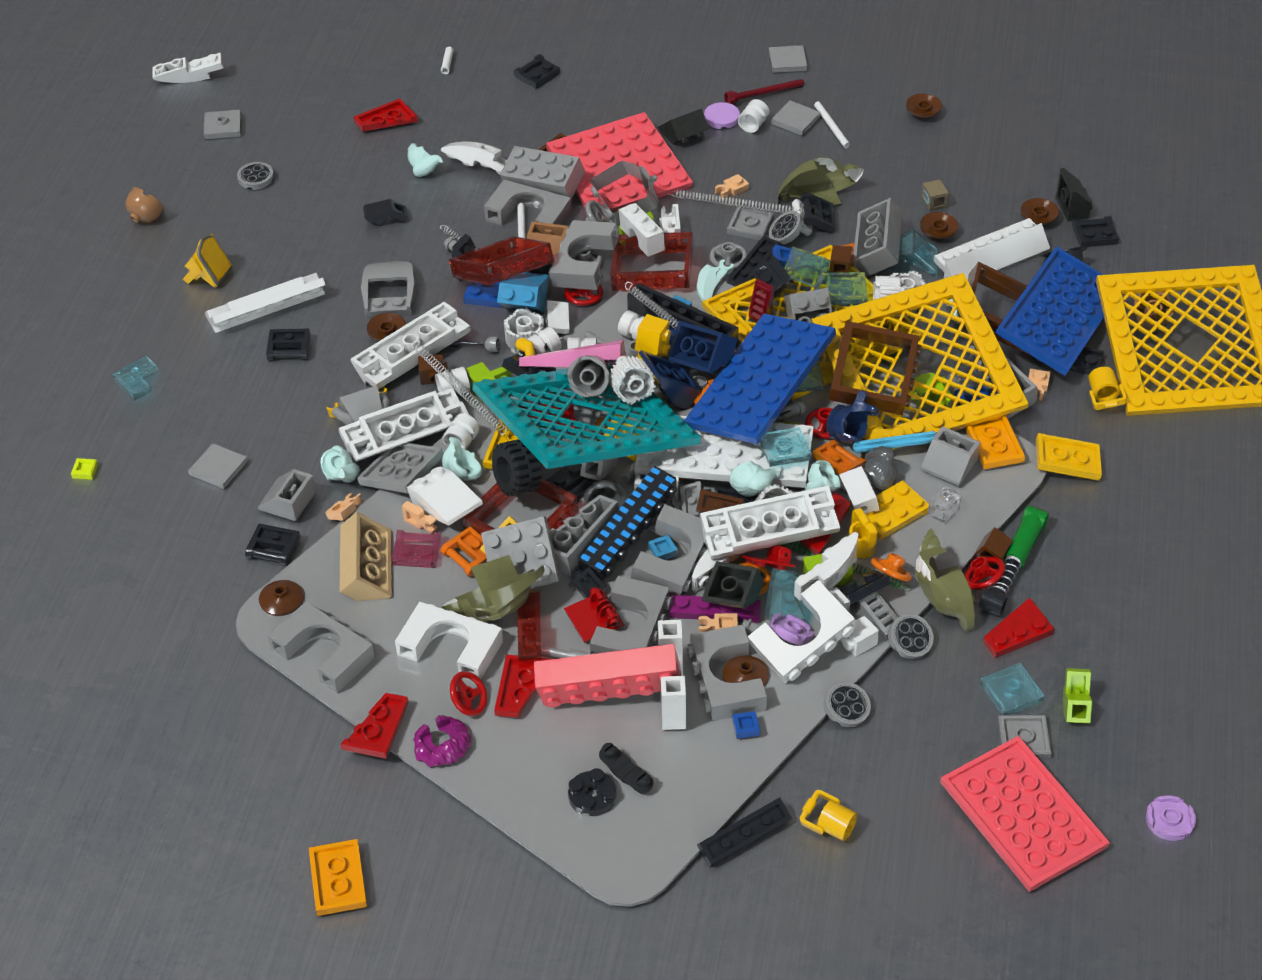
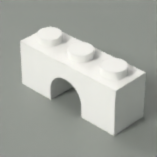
[619,203,665,257]
[815,587,879,657]

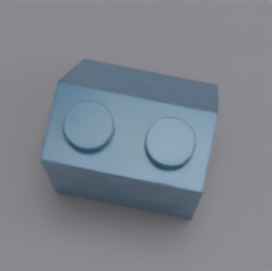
[497,270,550,314]

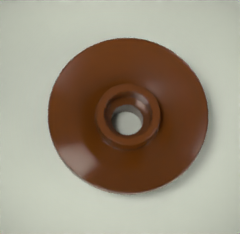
[906,93,942,117]
[1020,198,1059,224]
[920,212,958,239]
[367,313,406,341]
[259,580,304,616]
[723,655,769,686]

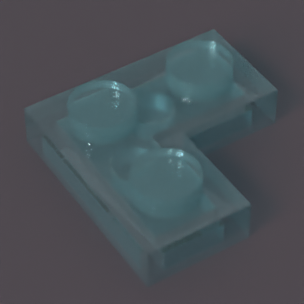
[112,355,158,401]

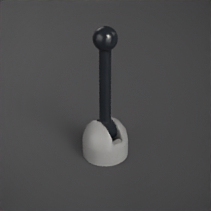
[452,336,500,353]

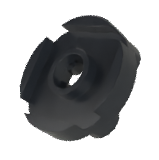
[568,768,616,816]

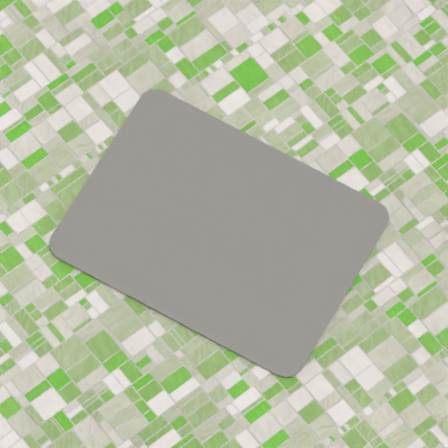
[235,261,1046,907]

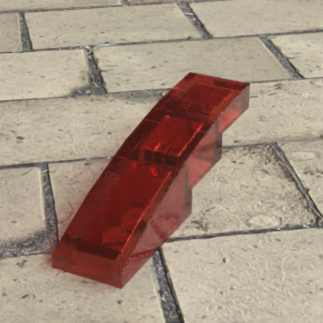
[517,592,542,661]

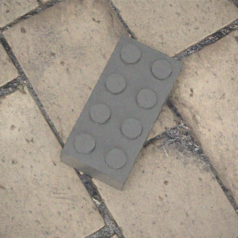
[500,146,585,199]
[854,198,902,277]

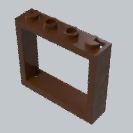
[959,261,1030,356]
[828,321,922,416]

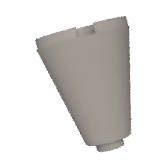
[567,356,609,397]

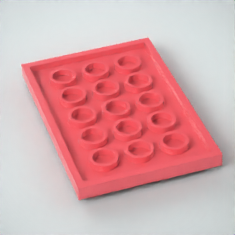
[940,736,1110,892]

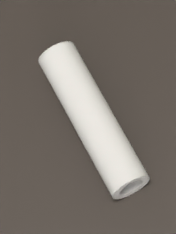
[441,47,454,74]

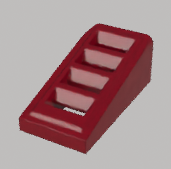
[749,279,774,322]

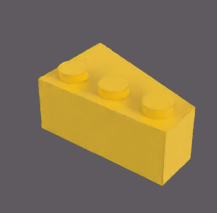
[635,314,671,389]

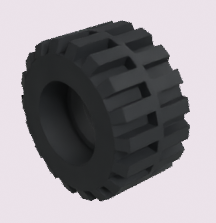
[492,439,542,497]

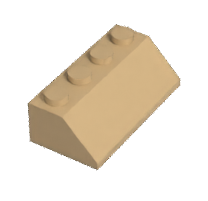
[339,512,392,601]

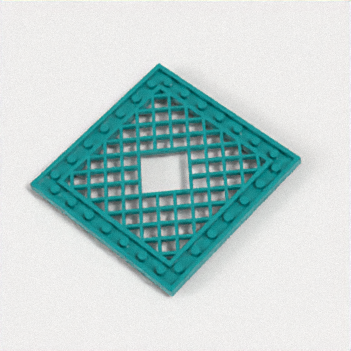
[473,363,701,469]

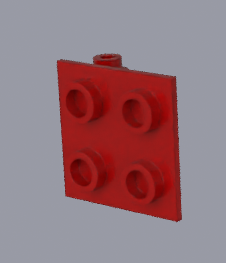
[740,545,795,570]
[564,587,625,643]

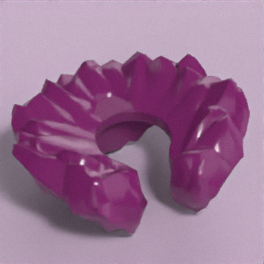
[413,715,472,768]

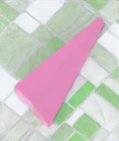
[519,340,626,367]

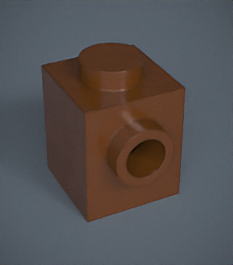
[829,245,855,277]
[418,354,448,385]
[974,527,1012,567]

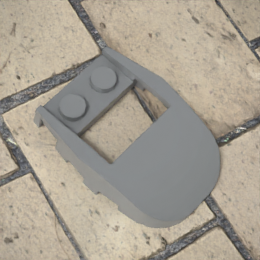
[361,261,418,318]

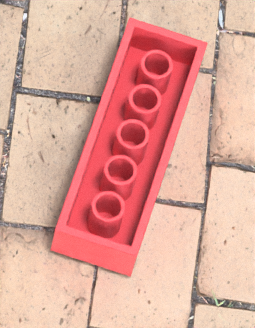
[534,644,681,707]

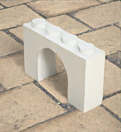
[748,580,856,684]
[395,601,503,679]
[658,620,686,730]

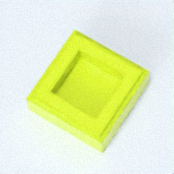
[71,458,99,480]

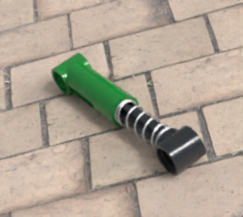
[979,505,1049,616]

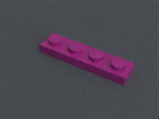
[669,595,761,623]

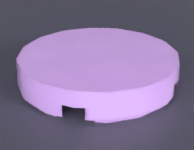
[704,102,740,129]
[769,613,814,645]
[1145,795,1196,841]

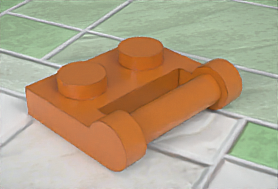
[811,439,867,475]
[440,527,487,577]

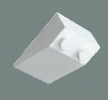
[406,467,483,526]

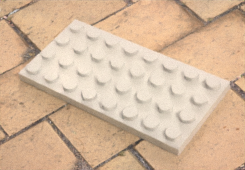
[634,414,814,488]

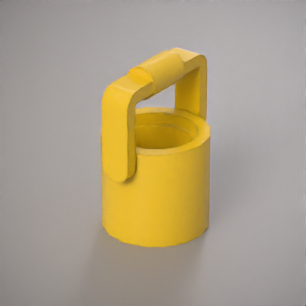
[1088,367,1127,410]
[849,508,878,559]
[800,790,858,842]

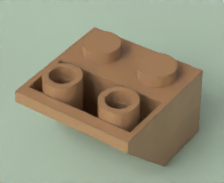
[524,221,569,265]

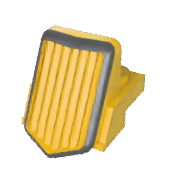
[182,233,232,288]

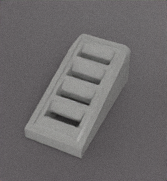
[856,591,898,638]

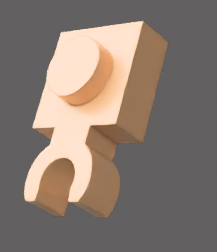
[715,174,749,199]
[1028,369,1050,401]
[325,493,363,521]
[402,501,437,533]
[699,613,738,633]

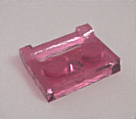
[391,530,441,568]

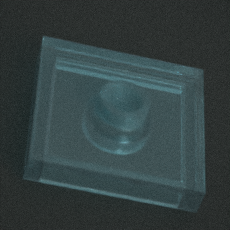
[825,272,868,304]
[760,427,812,467]
[980,663,1045,715]

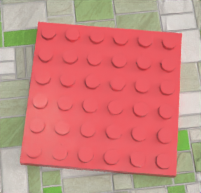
[546,112,693,215]

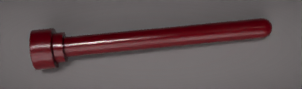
[724,79,804,105]

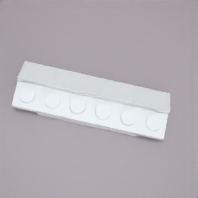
[934,218,1050,280]
[205,272,325,333]
[351,302,471,389]
[339,388,469,461]
[700,486,840,560]

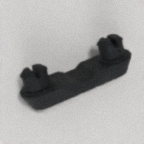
[599,742,654,794]

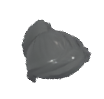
[863,446,897,490]
[584,480,628,508]

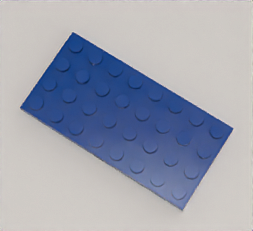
[995,246,1104,376]
[684,314,836,444]

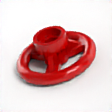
[564,284,603,306]
[805,408,832,439]
[964,557,1005,590]
[449,671,487,716]

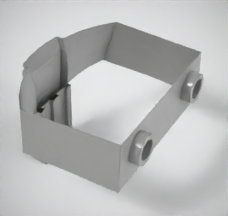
[590,161,662,227]

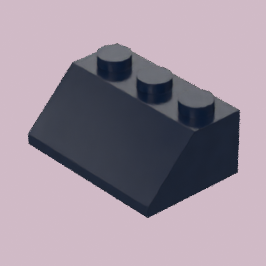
[666,321,738,374]

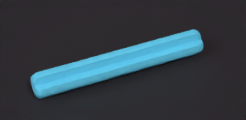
[853,431,936,453]

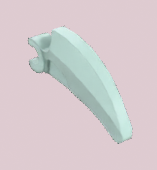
[696,259,734,301]

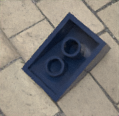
[639,350,701,410]

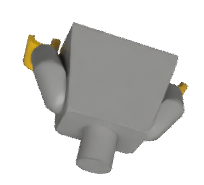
[326,385,390,425]

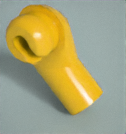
[515,338,535,356]

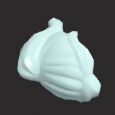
[407,143,443,177]
[442,437,482,481]
[321,445,360,483]
[805,460,841,492]
[730,461,780,497]

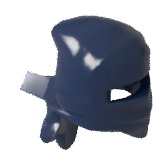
[826,391,879,443]

